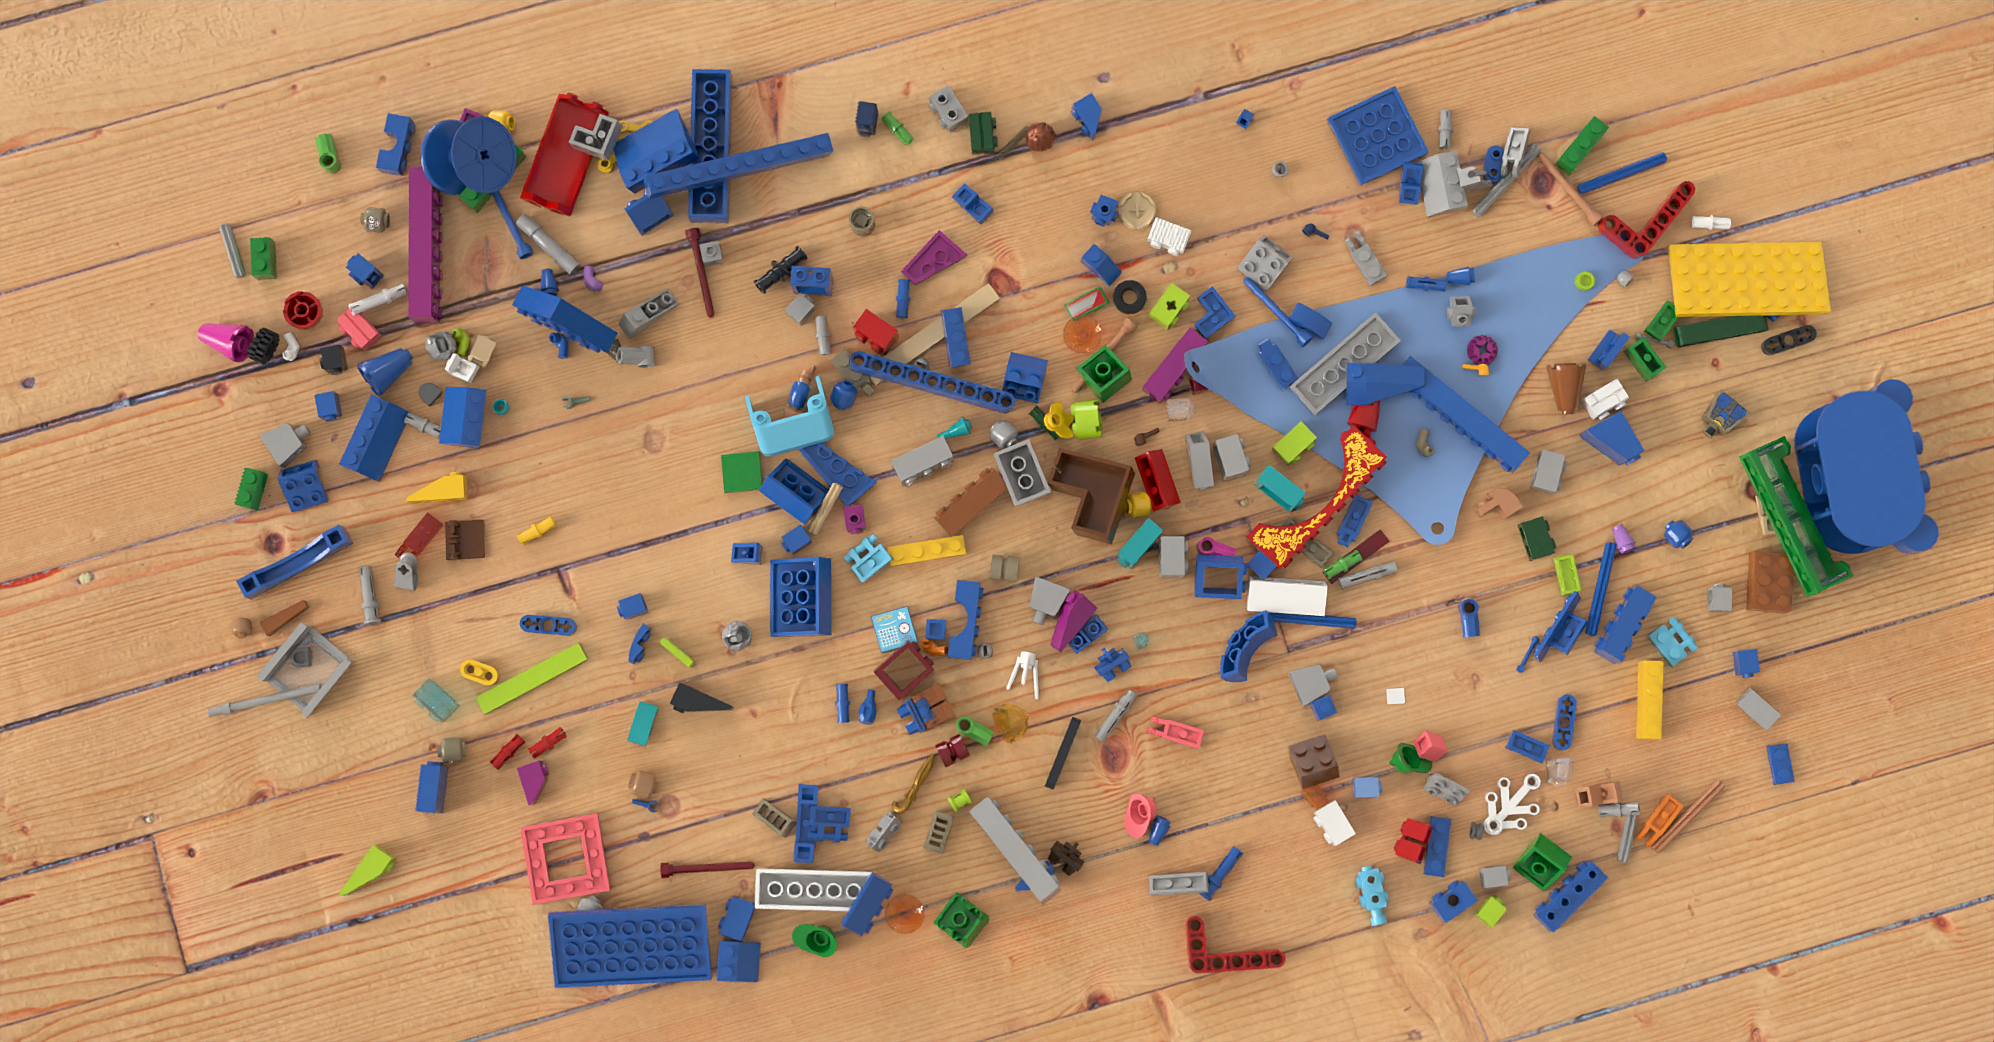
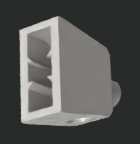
[260,423,310,468]
[1029,577,1070,625]
[1288,665,1337,707]

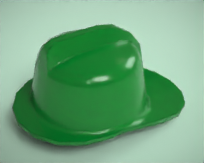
[1390,743,1432,774]
[792,924,837,957]

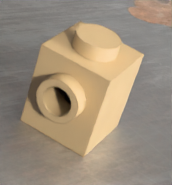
[467,335,496,368]

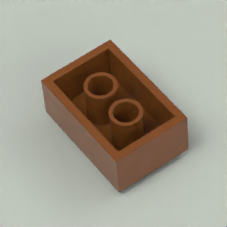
[1746,551,1793,613]

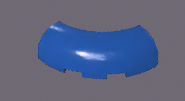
[1220,610,1278,682]

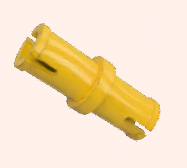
[517,516,557,545]

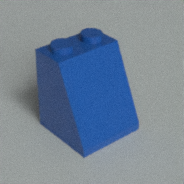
[1580,411,1644,466]

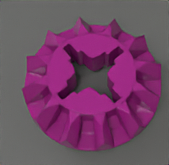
[1467,335,1498,365]

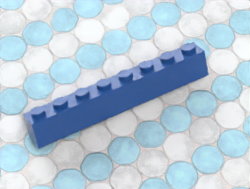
[1403,356,1530,473]

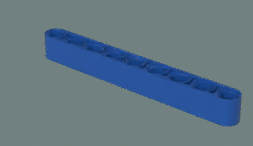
[850,351,1015,414]

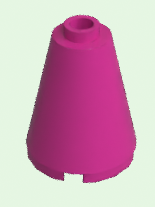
[198,323,254,363]

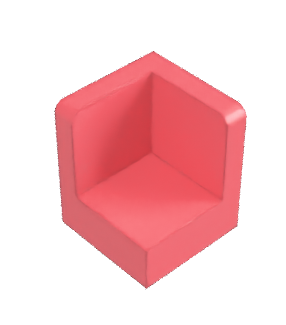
[1413,731,1448,762]

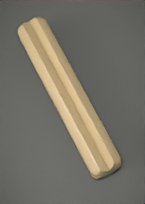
[808,483,843,535]

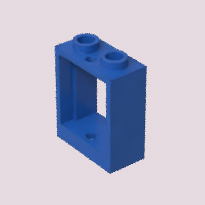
[790,266,833,296]
[1194,554,1247,599]

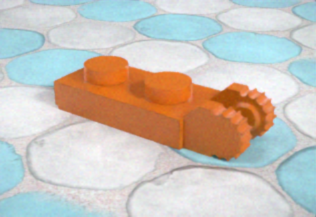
[1636,793,1684,847]

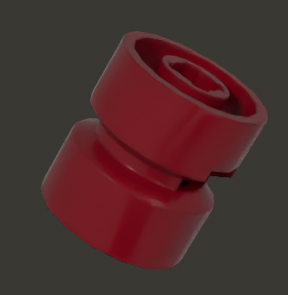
[935,733,970,767]

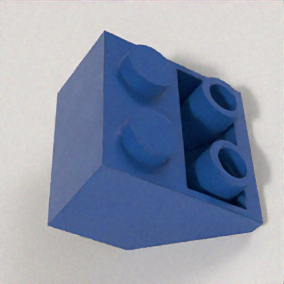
[624,192,673,236]
[1002,352,1048,403]

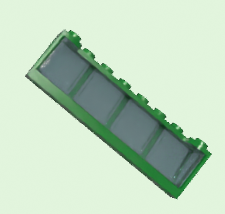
[1739,436,1854,597]

